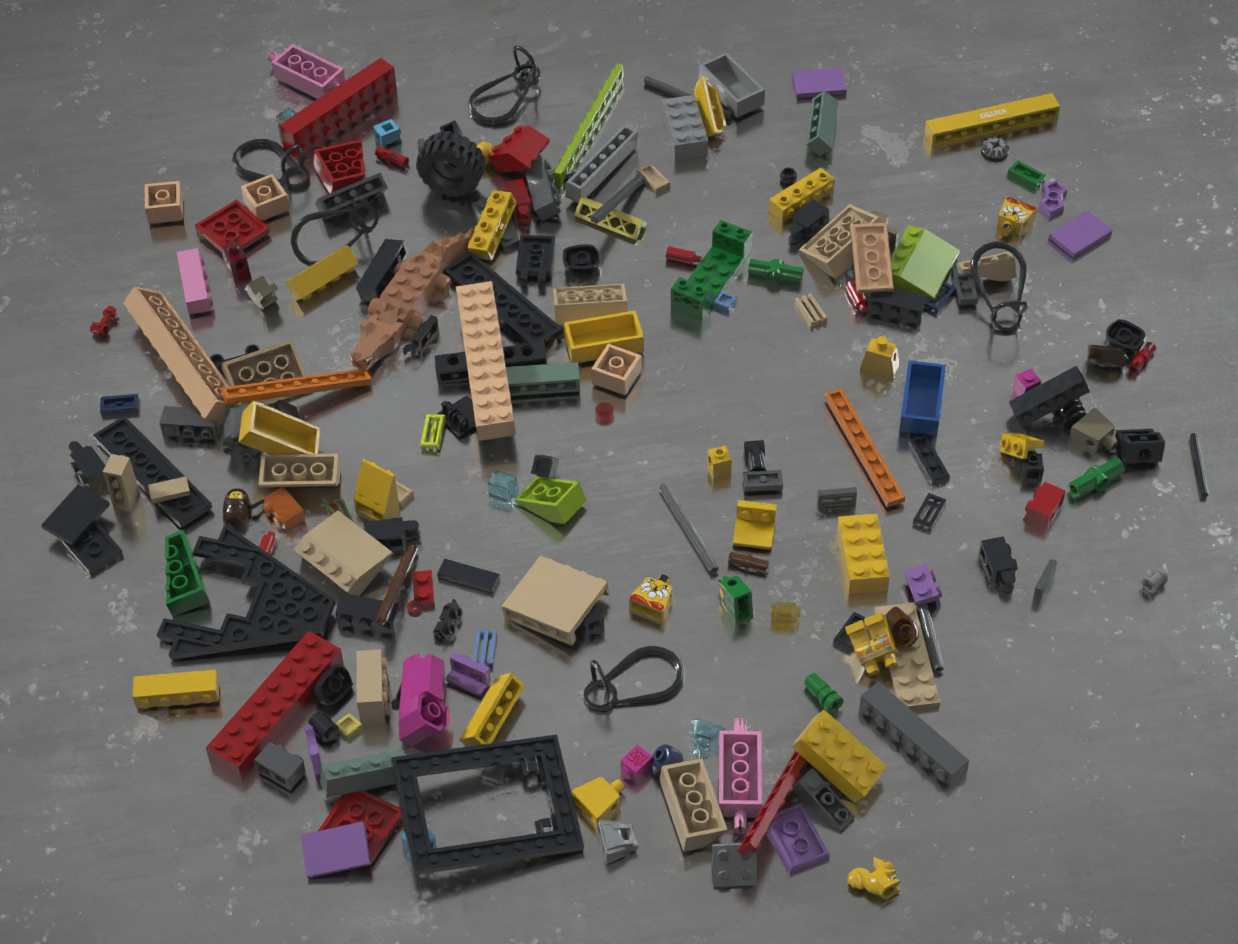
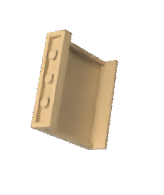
[502,556,610,645]

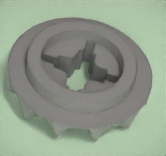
[982,137,1010,158]

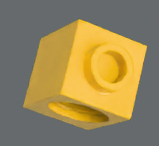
[707,446,732,478]

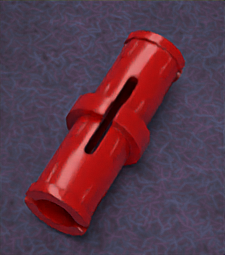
[375,146,409,168]
[1128,342,1157,374]

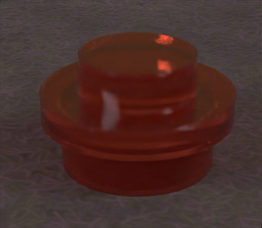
[595,402,614,420]

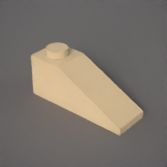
[958,252,1017,282]

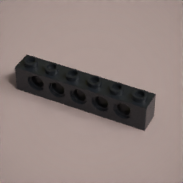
[434,342,547,384]

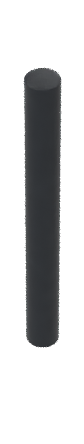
[1190,433,1209,497]

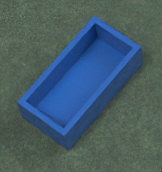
[899,360,946,436]

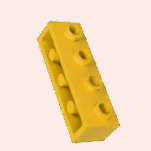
[768,168,835,223]
[468,190,517,260]
[285,245,359,301]
[133,670,219,709]
[459,673,525,747]

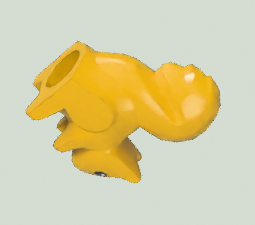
[847,857,900,900]

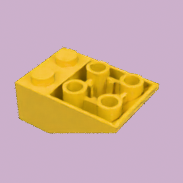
[353,459,400,521]

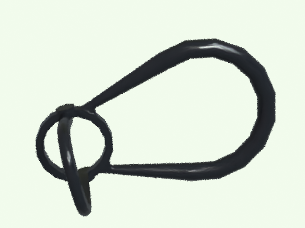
[468,45,541,124]
[232,139,310,189]
[290,199,379,267]
[970,241,1029,332]
[583,646,685,711]

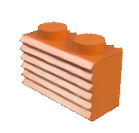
[263,487,305,531]

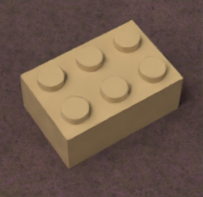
[357,649,389,725]

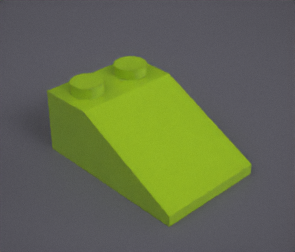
[514,476,587,524]

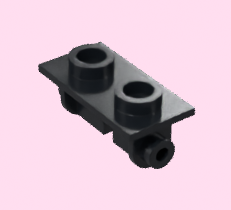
[433,599,463,643]

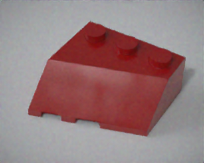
[488,125,550,173]
[314,139,365,194]

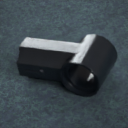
[744,440,766,472]

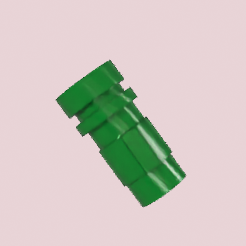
[804,673,844,714]

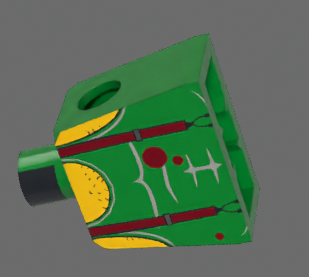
[718,575,753,625]

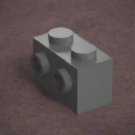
[255,742,306,790]

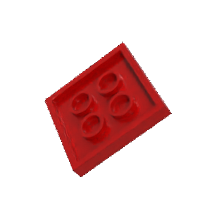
[195,199,270,252]
[318,790,402,864]

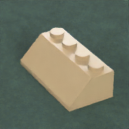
[258,453,341,487]
[659,758,727,852]

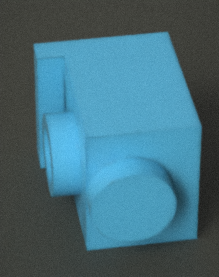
[374,119,402,148]

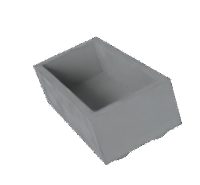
[699,52,765,117]
[662,95,708,160]

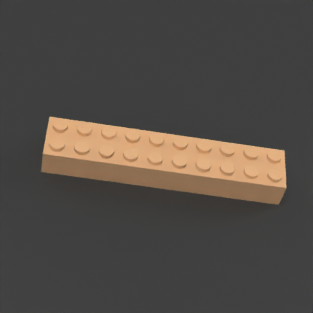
[456,281,516,441]
[124,286,243,423]

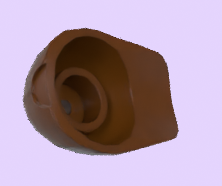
[885,607,919,648]

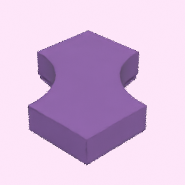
[1039,180,1067,218]
[304,725,321,775]

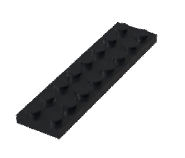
[443,252,563,344]
[93,416,213,528]

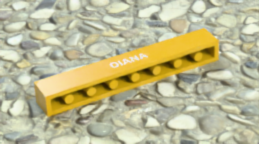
[924,93,1060,147]

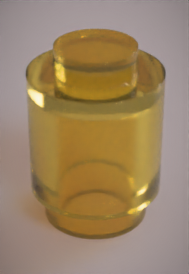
[771,602,800,623]

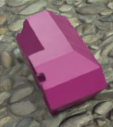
[399,654,450,746]

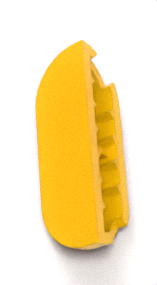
[694,76,726,137]

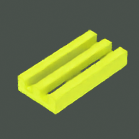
[420,414,446,450]

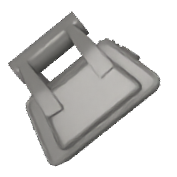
[598,819,638,864]

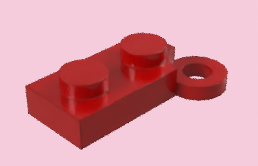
[407,570,435,615]

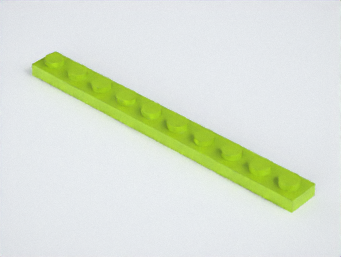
[553,63,624,186]

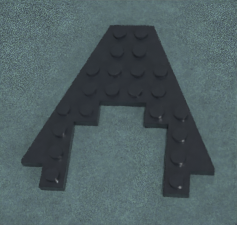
[157,525,336,659]

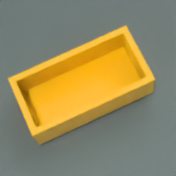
[564,310,644,363]
[239,400,320,455]
[837,514,890,594]
[791,710,887,803]

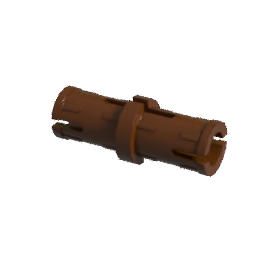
[728,551,769,573]

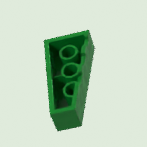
[165,530,210,617]

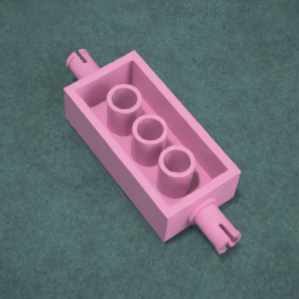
[267,44,346,99]
[719,718,762,834]

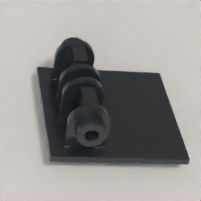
[437,395,476,436]

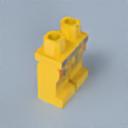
[845,612,899,676]

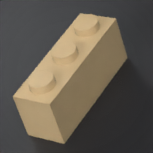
[103,454,140,511]

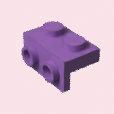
[904,564,942,606]
[446,652,491,696]

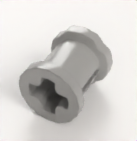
[1141,568,1168,593]

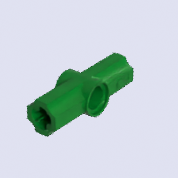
[748,259,804,283]
[1068,458,1125,497]

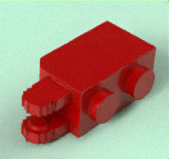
[503,179,534,225]

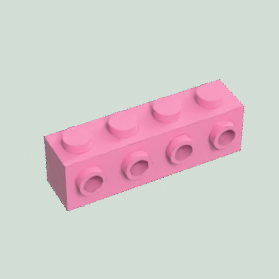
[177,248,212,315]

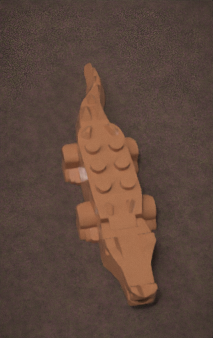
[350,224,478,371]

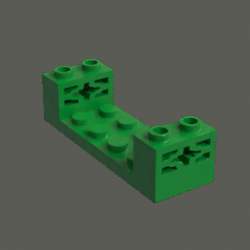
[671,220,752,321]

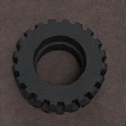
[416,131,486,198]

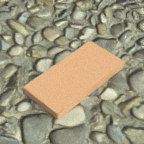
[850,223,894,293]

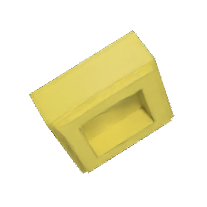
[335,713,364,741]

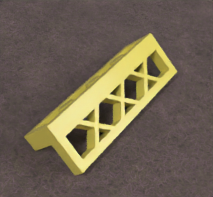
[574,196,648,240]

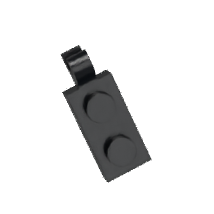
[403,315,439,358]

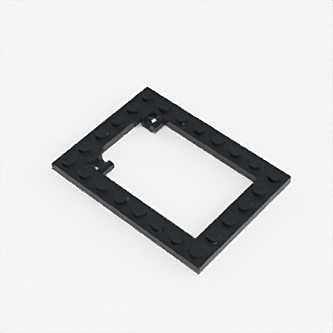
[391,734,584,875]

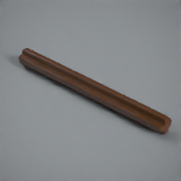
[375,544,418,625]

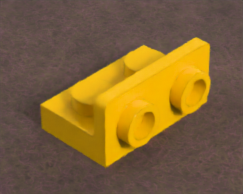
[1000,433,1044,459]

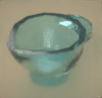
[691,719,726,747]

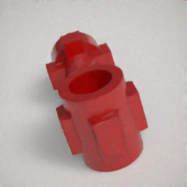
[90,306,117,336]

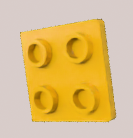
[733,500,777,550]

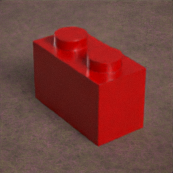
[1025,481,1066,529]

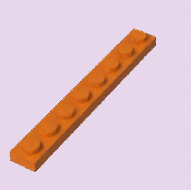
[221,369,371,405]
[824,388,905,507]

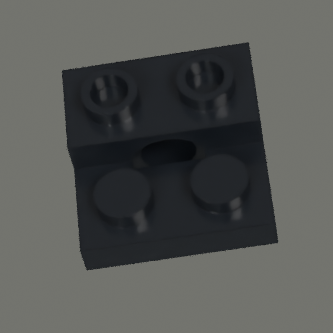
[1115,428,1165,464]

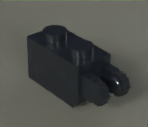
[789,199,830,244]
[68,441,106,490]
[364,517,420,550]
[979,536,1018,593]

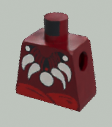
[222,240,252,285]

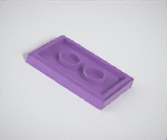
[792,67,847,98]
[1049,211,1113,258]
[768,803,830,874]
[301,822,371,878]

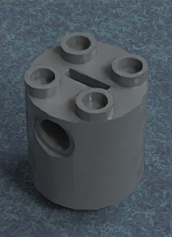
[222,405,259,460]

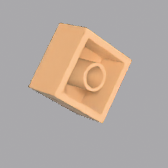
[241,174,290,221]
[145,181,183,224]
[591,344,642,395]

